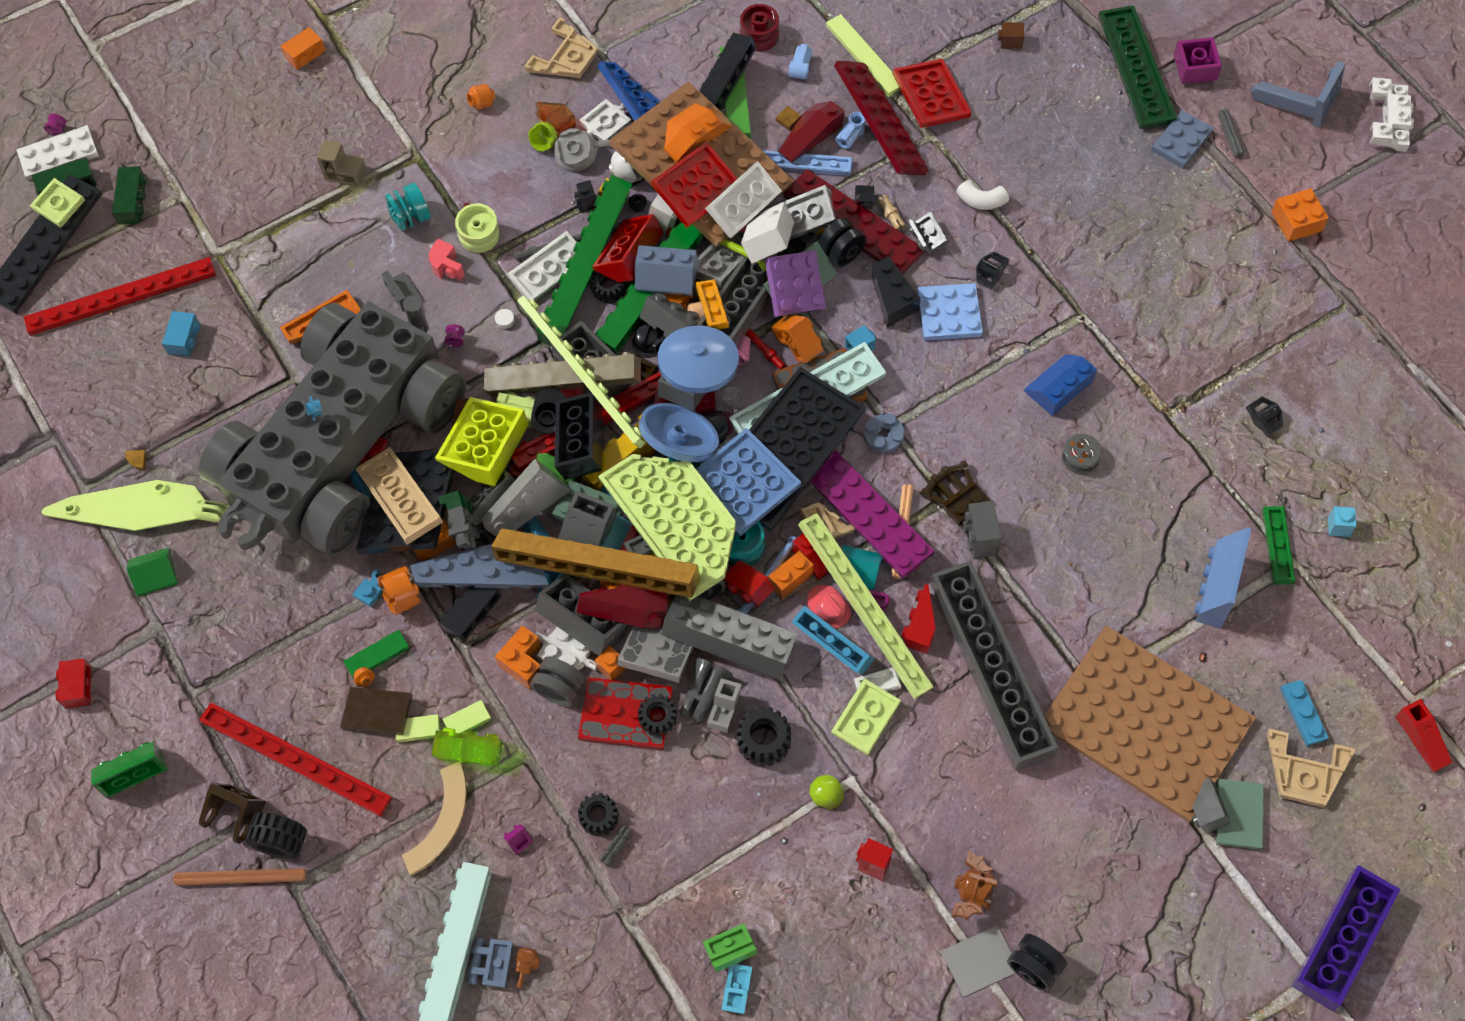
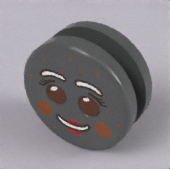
[1062,434,1102,474]

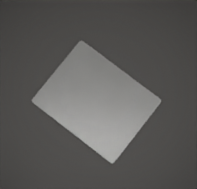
[941,926,1015,997]

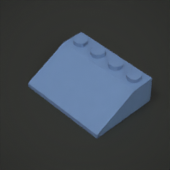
[1194,527,1251,629]

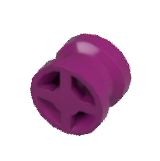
[44,113,67,136]
[444,324,465,348]

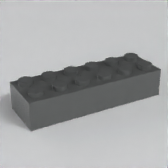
[661,595,798,679]

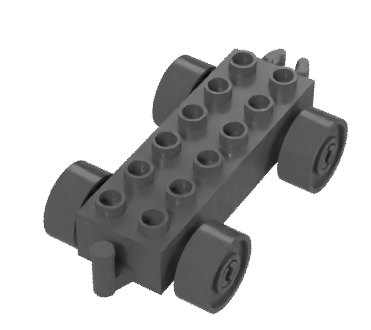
[199,296,466,557]

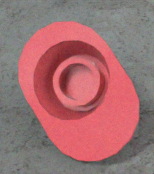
[807,585,851,628]

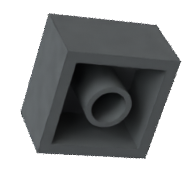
[963,500,1002,559]

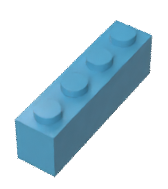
[791,606,875,676]

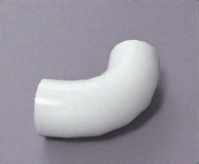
[956,180,1009,210]

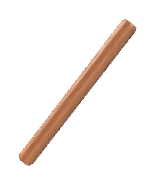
[173,868,307,886]

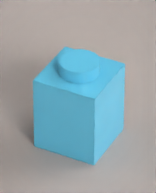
[1328,506,1356,537]

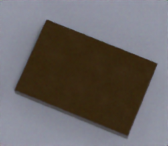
[340,687,413,735]

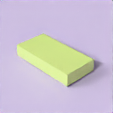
[443,700,491,739]
[396,714,440,743]

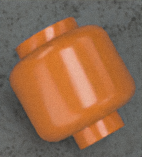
[467,84,495,110]

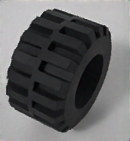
[737,706,791,767]
[245,812,307,859]

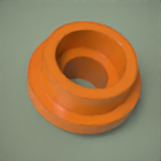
[353,667,375,687]

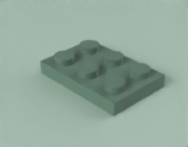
[552,480,623,538]

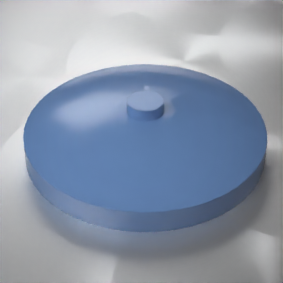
[658,326,739,393]
[639,403,719,462]

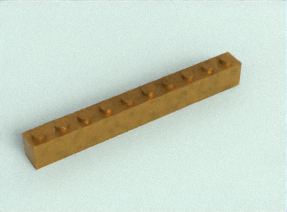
[491,528,700,598]

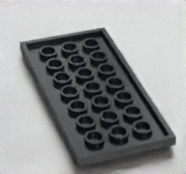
[749,367,866,531]

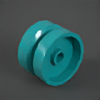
[728,521,766,566]

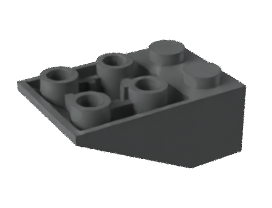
[558,491,617,547]

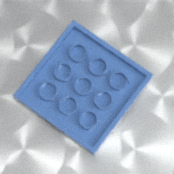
[696,428,802,537]

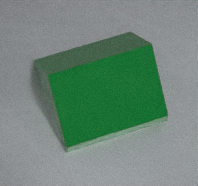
[126,547,178,596]

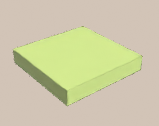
[30,178,85,228]

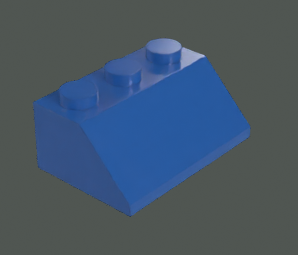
[1024,354,1097,416]

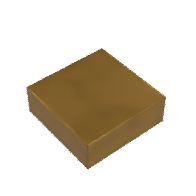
[776,106,801,131]

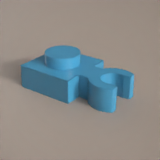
[353,569,383,608]

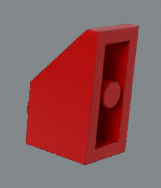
[792,533,830,581]

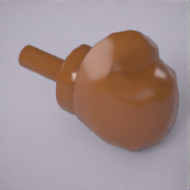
[515,947,541,988]

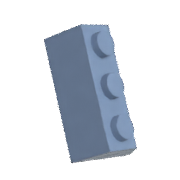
[635,246,699,296]

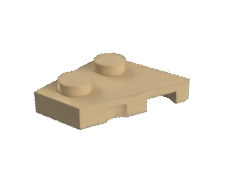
[800,502,854,540]

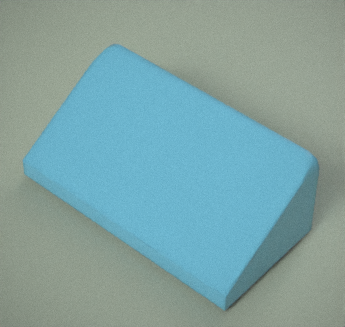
[602,515,632,550]

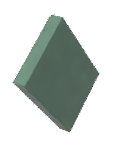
[1216,779,1264,850]

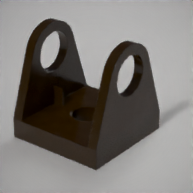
[199,783,266,844]

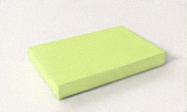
[831,678,901,756]

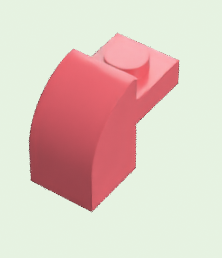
[429,239,465,281]

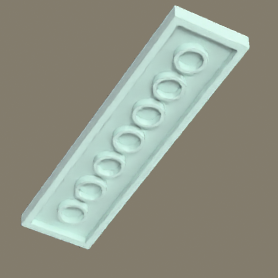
[729,342,886,434]

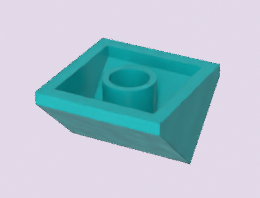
[833,545,883,590]

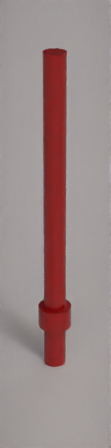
[745,328,786,370]

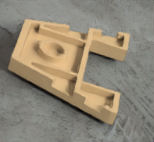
[524,17,598,78]
[1267,729,1355,808]

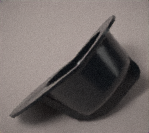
[777,232,816,256]
[632,320,664,358]
[531,387,565,434]

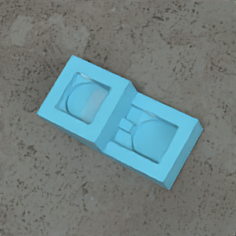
[721,964,753,1014]

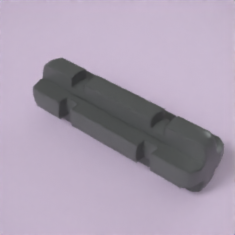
[599,826,633,866]

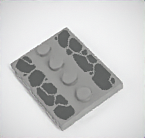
[617,606,694,683]

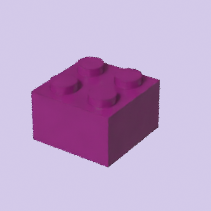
[1173,37,1222,84]

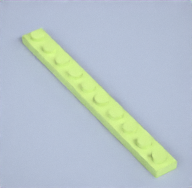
[517,295,646,448]
[798,513,933,699]

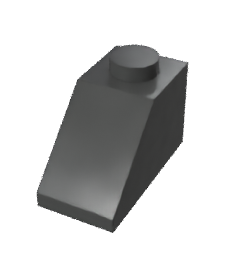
[1192,777,1231,833]

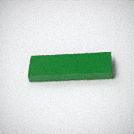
[343,629,410,680]

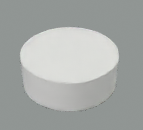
[495,309,515,329]

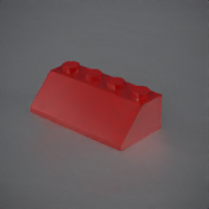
[592,214,664,282]

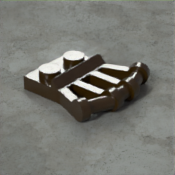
[920,460,990,526]

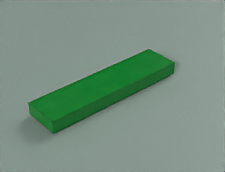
[1262,506,1296,585]

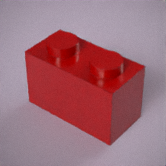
[724,560,774,607]
[55,658,91,709]
[856,838,893,881]

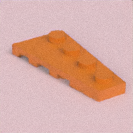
[279,290,361,345]

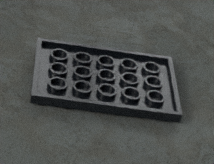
[356,449,455,554]

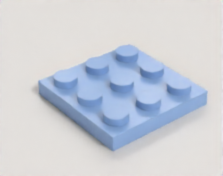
[917,283,983,341]

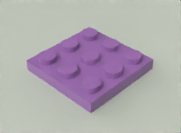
[764,251,826,317]

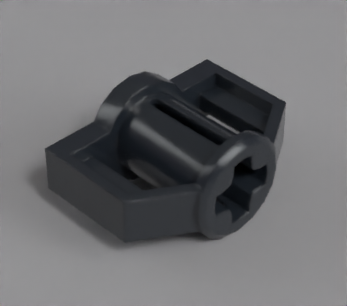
[976,251,1009,290]
[1245,396,1283,437]

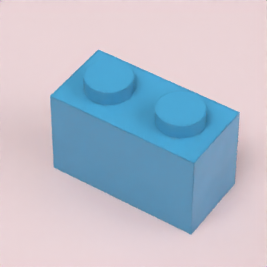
[162,311,201,356]

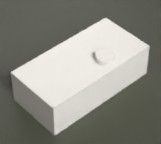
[741,202,794,263]

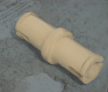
[878,195,906,231]

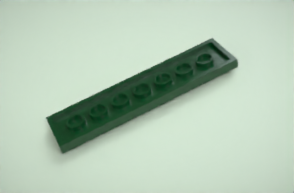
[1098,5,1177,129]

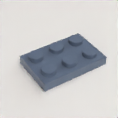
[1151,110,1214,169]

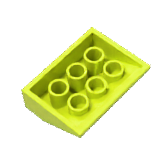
[435,397,529,486]

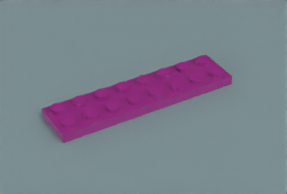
[810,450,934,579]

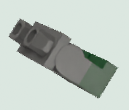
[439,491,480,551]

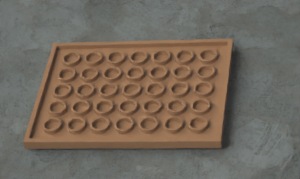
[609,81,794,247]
[1044,625,1256,823]

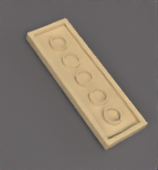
[355,447,443,545]

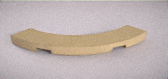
[402,761,467,876]

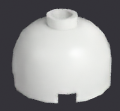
[609,151,643,183]

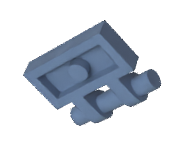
[467,938,514,989]

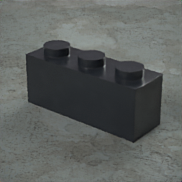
[440,586,502,644]

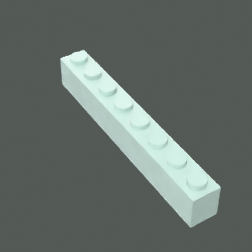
[418,862,492,1021]

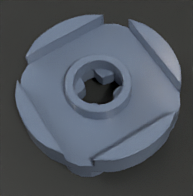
[864,413,904,454]

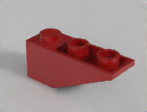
[901,583,936,654]
[1395,699,1452,773]

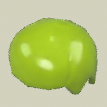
[528,122,558,152]
[809,775,845,810]

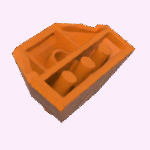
[664,103,732,163]

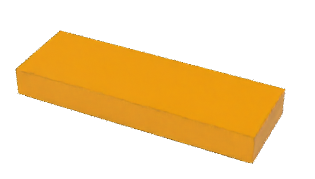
[696,279,729,329]

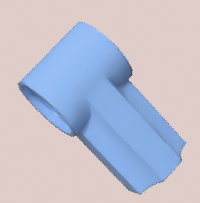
[788,44,812,80]
[836,112,865,149]

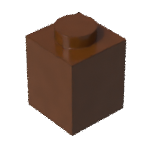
[997,22,1024,49]

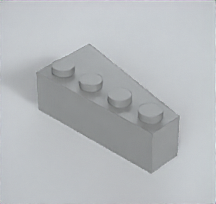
[482,459,570,537]

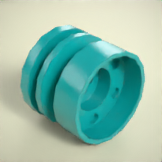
[384,182,431,231]

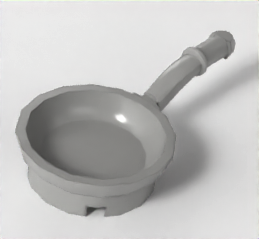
[555,129,611,172]

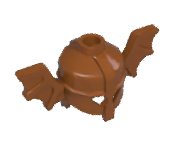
[951,850,998,920]

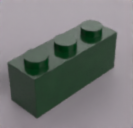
[32,158,97,195]
[112,166,148,224]

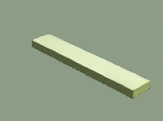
[826,14,900,97]

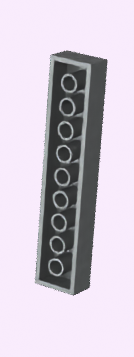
[658,256,771,411]
[930,561,1058,771]

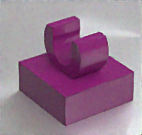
[503,824,534,856]

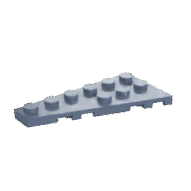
[410,544,548,589]

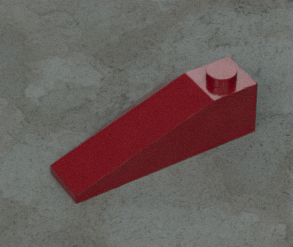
[778,101,845,163]
[577,584,667,628]

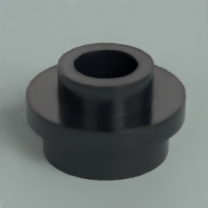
[628,194,647,212]

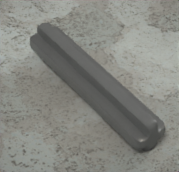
[1218,109,1244,157]

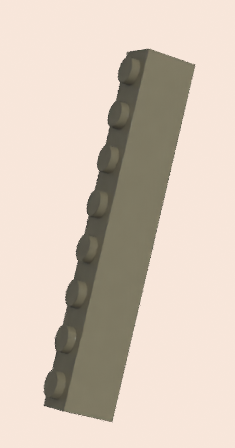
[484,352,641,396]

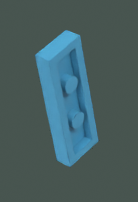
[1280,680,1329,747]

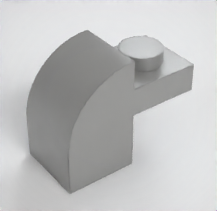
[707,678,742,733]

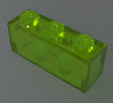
[431,727,503,767]

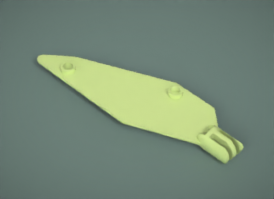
[42,480,229,531]

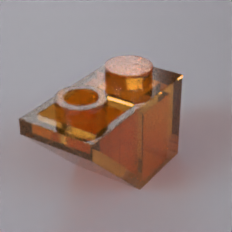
[535,102,576,138]

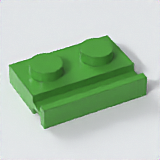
[703,924,758,972]

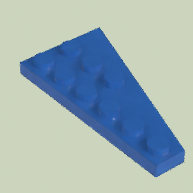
[598,61,661,121]

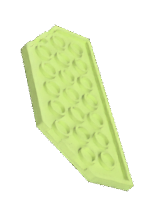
[598,454,736,601]

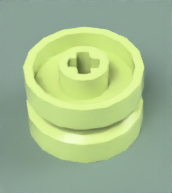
[455,203,500,253]

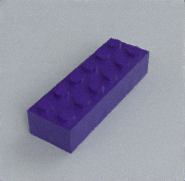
[1291,865,1400,1012]

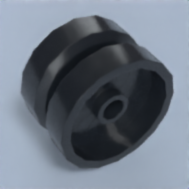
[819,218,866,268]
[1007,934,1067,992]

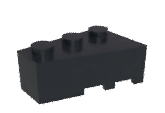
[871,256,921,328]

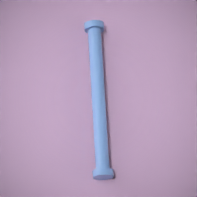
[737,535,796,615]

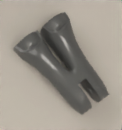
[680,658,733,723]

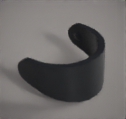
[702,411,727,443]

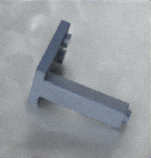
[1251,61,1346,127]

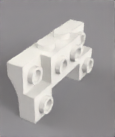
[1369,77,1414,152]

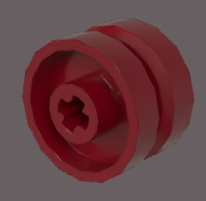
[740,4,779,51]

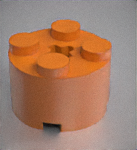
[377,566,421,615]

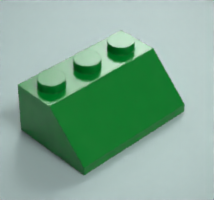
[91,741,168,798]

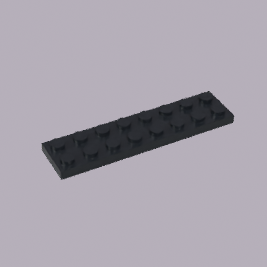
[0,174,102,314]

